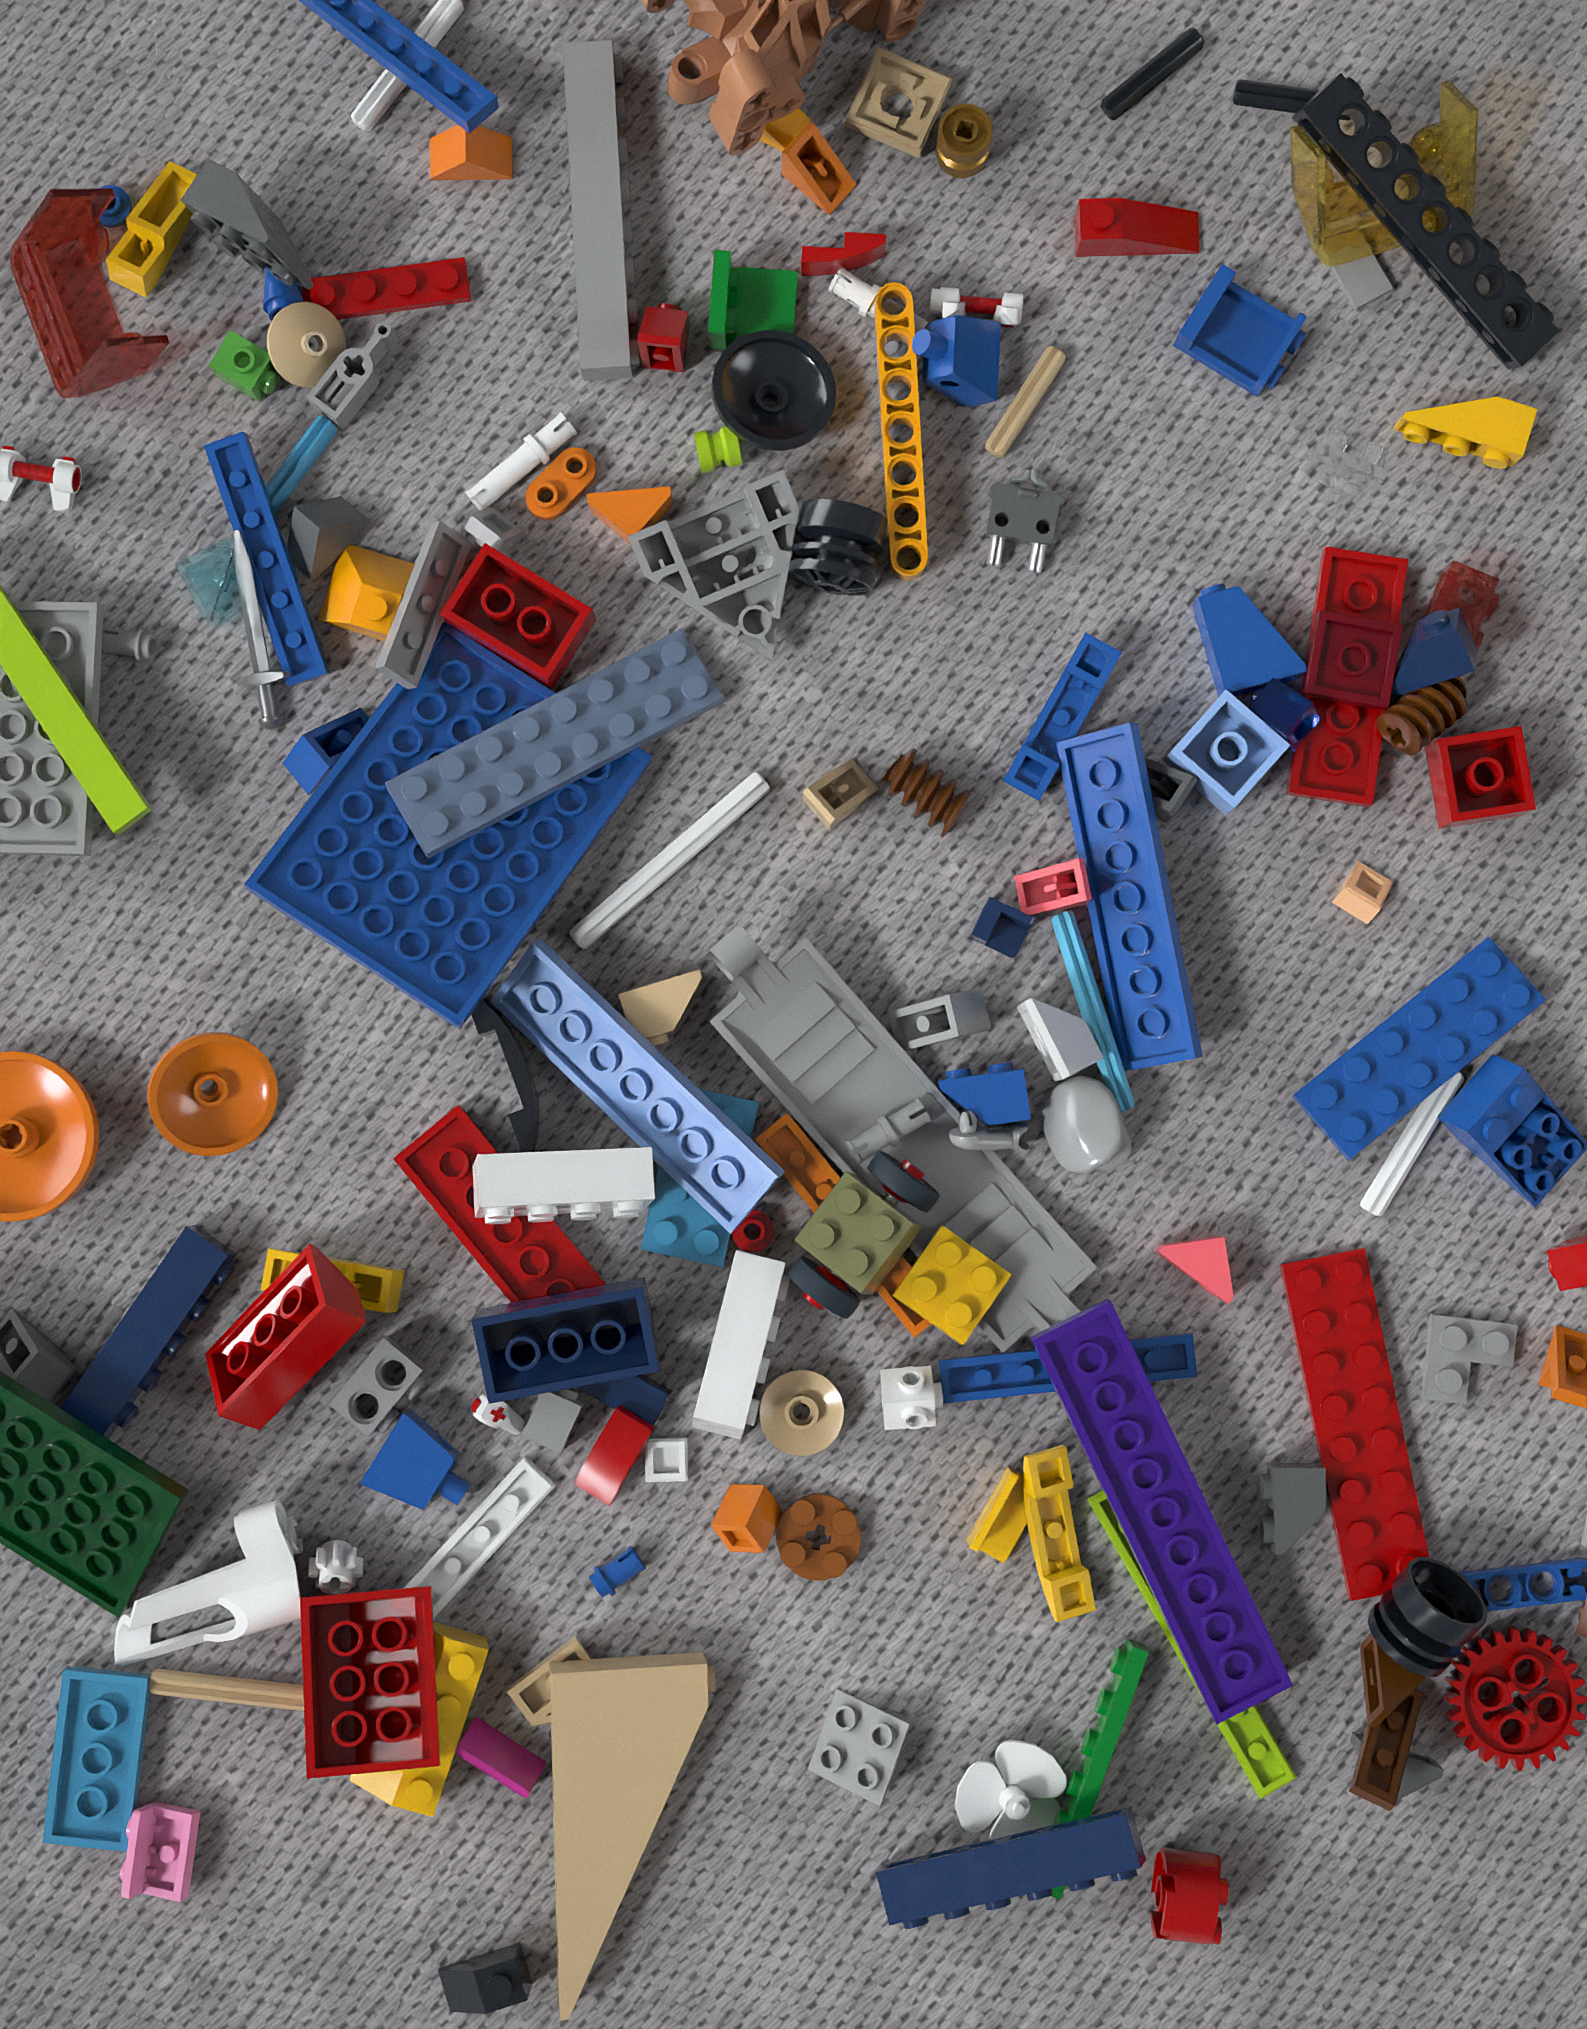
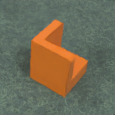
[711,1484,782,1553]

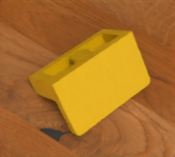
[966,1466,1027,1564]

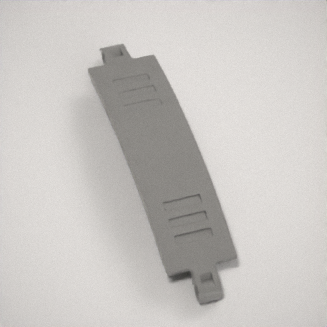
[706,924,1097,1353]

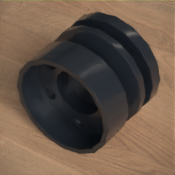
[788,499,888,596]
[1367,1557,1487,1677]

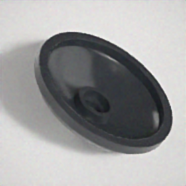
[711,330,836,451]

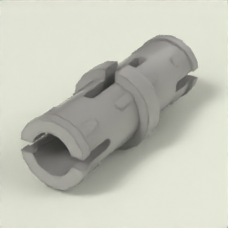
[845,1098,932,1165]

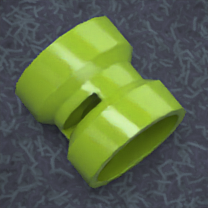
[693,426,743,474]

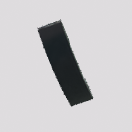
[471,999,539,1153]

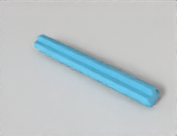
[1051,911,1135,1112]

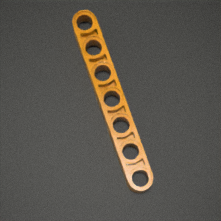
[874,282,928,581]

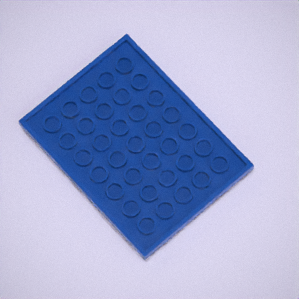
[244,621,652,1030]

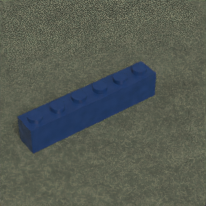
[60,1225,237,1441]
[876,1807,1146,1929]

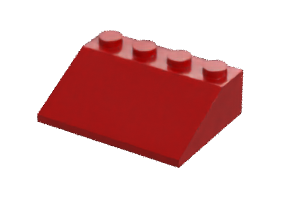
[300,1586,441,1779]

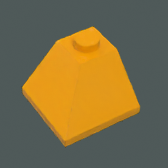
[318,544,415,641]

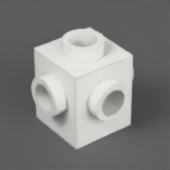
[880,1366,943,1430]

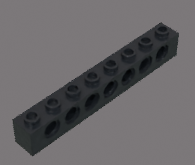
[1292,73,1559,370]

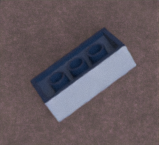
[471,1277,660,1404]

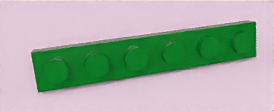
[1051,1638,1149,1900]

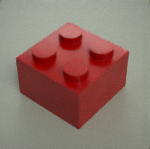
[1424,726,1536,829]

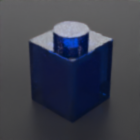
[1248,677,1320,752]

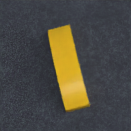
[1023,1445,1096,1622]

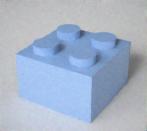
[1163,689,1290,815]

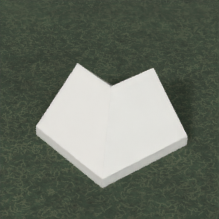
[1017,998,1104,1082]

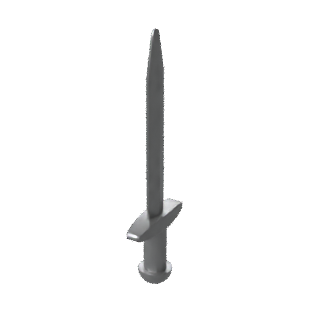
[234,530,290,730]

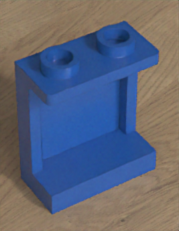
[1173,264,1307,397]

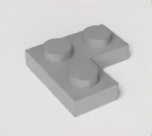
[1421,1314,1518,1404]

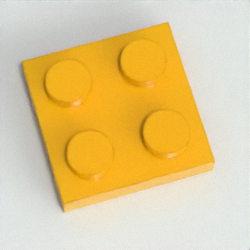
[892,1225,1012,1345]

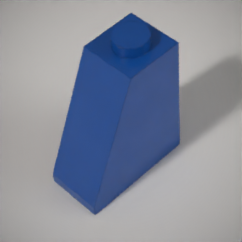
[1192,584,1307,697]

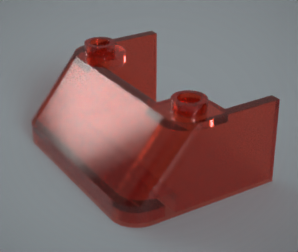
[10,188,170,399]

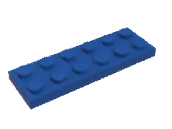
[1293,937,1546,1162]

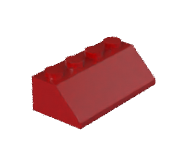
[205,1244,367,1430]

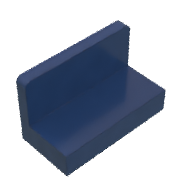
[577,1375,672,1426]

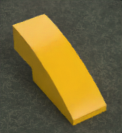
[106,161,197,298]
[260,1248,405,1313]

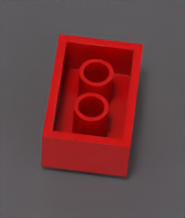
[440,543,596,690]

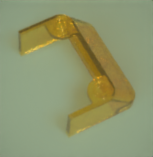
[1290,80,1478,266]

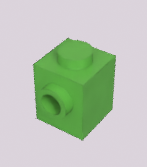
[208,330,281,402]

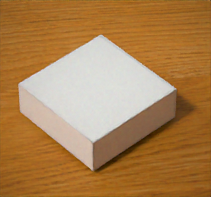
[645,1437,688,1482]

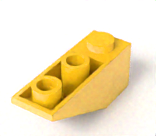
[1393,396,1538,469]

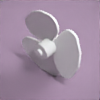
[955,1739,1067,1840]

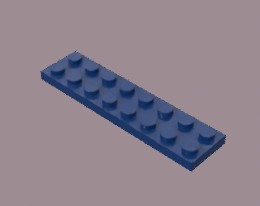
[1056,722,1203,1071]

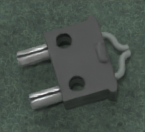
[985,470,1065,574]

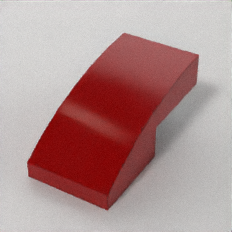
[801,232,886,276]
[574,1405,655,1506]

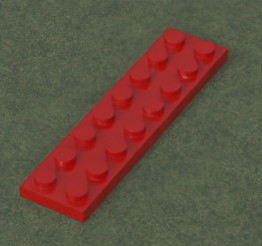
[1280,1248,1429,1601]

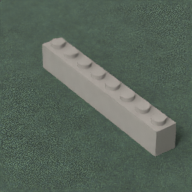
[563,40,640,381]

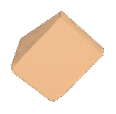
[1332,861,1393,924]

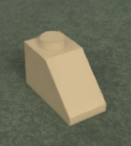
[618,969,703,1047]

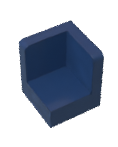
[969,897,1035,958]

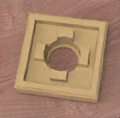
[844,47,953,158]

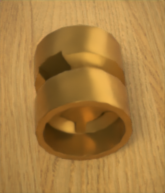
[935,103,993,178]

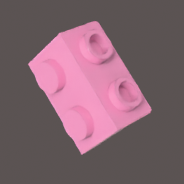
[120,1801,201,1902]

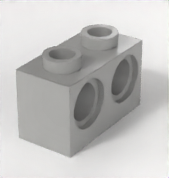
[328,1335,428,1437]

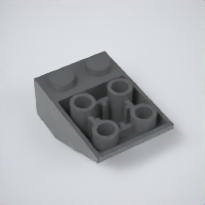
[180,159,313,290]

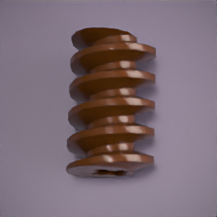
[1376,676,1467,756]
[877,748,970,837]

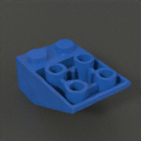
[1437,1054,1587,1208]

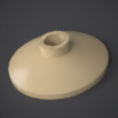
[267,302,347,388]
[759,1370,844,1456]

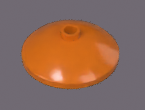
[147,1032,278,1156]

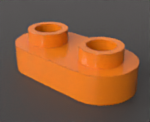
[525,447,597,521]

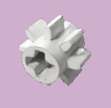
[308,1540,363,1595]

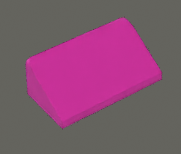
[455,1717,546,1798]

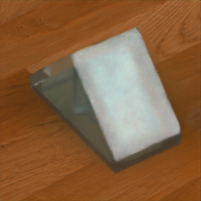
[175,537,236,627]

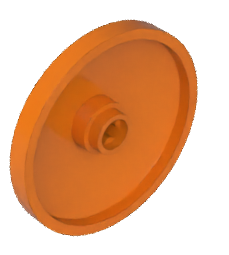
[0,1051,100,1222]

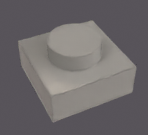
[464,506,523,552]

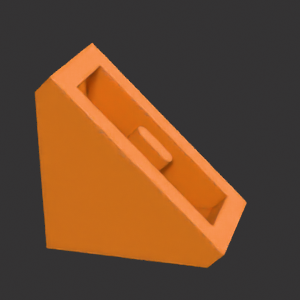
[782,122,857,215]
[430,125,513,180]
[587,486,673,545]

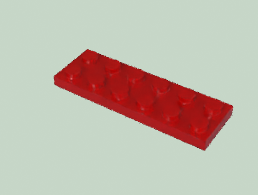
[1286,546,1408,808]
[393,1105,607,1303]

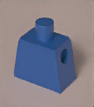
[912,315,1001,408]
[360,1409,471,1509]

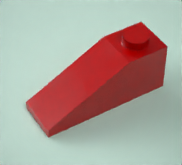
[1074,198,1200,257]

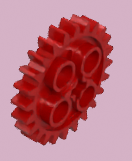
[1443,1626,1587,1771]

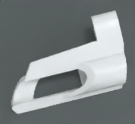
[114,1500,303,1666]

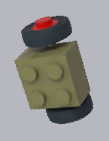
[788,1151,940,1319]

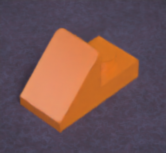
[1538,1325,1587,1409]

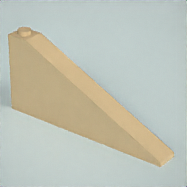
[549,1652,716,2020]

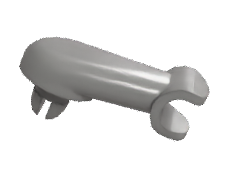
[949,1111,1030,1154]

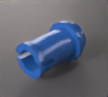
[589,1546,646,1597]

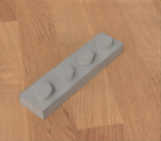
[375,521,472,689]

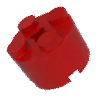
[1150,1848,1228,1945]

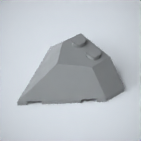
[627,470,800,661]

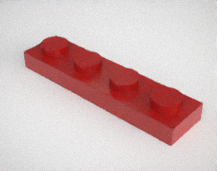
[302,257,472,320]

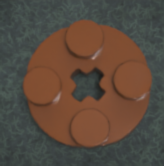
[776,1493,861,1581]

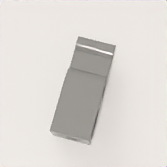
[306,320,398,431]

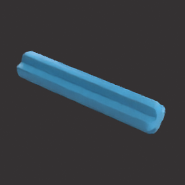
[265,415,338,515]

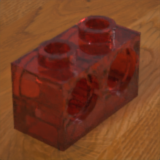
[1422,560,1500,649]

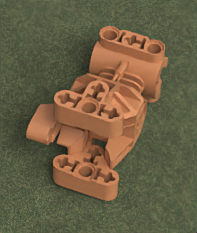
[641,0,927,156]

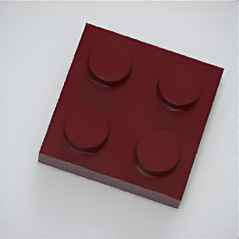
[1302,610,1403,711]

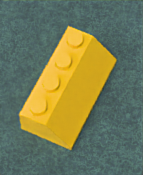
[350,1622,489,1817]

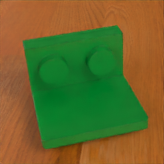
[708,250,798,350]

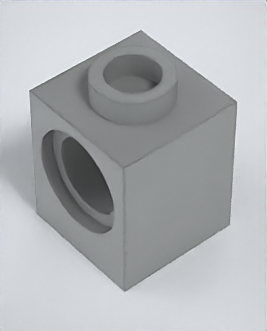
[522,1388,585,1454]

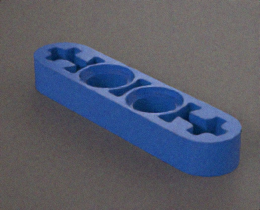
[1459,1558,1587,1612]

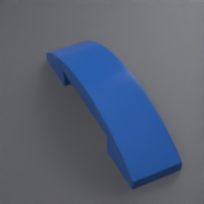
[1003,632,1122,801]

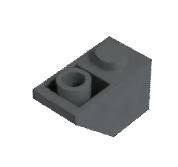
[1259,1463,1326,1555]

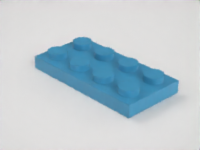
[640,1089,759,1267]
[42,1666,151,1852]

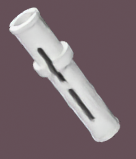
[828,267,929,334]
[465,412,577,511]

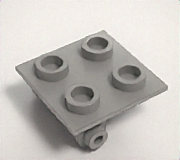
[808,1689,911,1807]

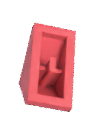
[1014,858,1092,916]
[1154,1236,1234,1304]

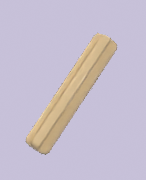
[985,346,1066,458]

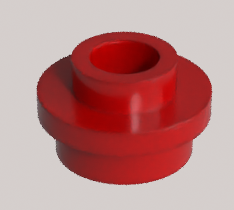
[732,1210,774,1252]

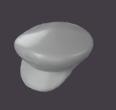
[1042,1076,1132,1174]

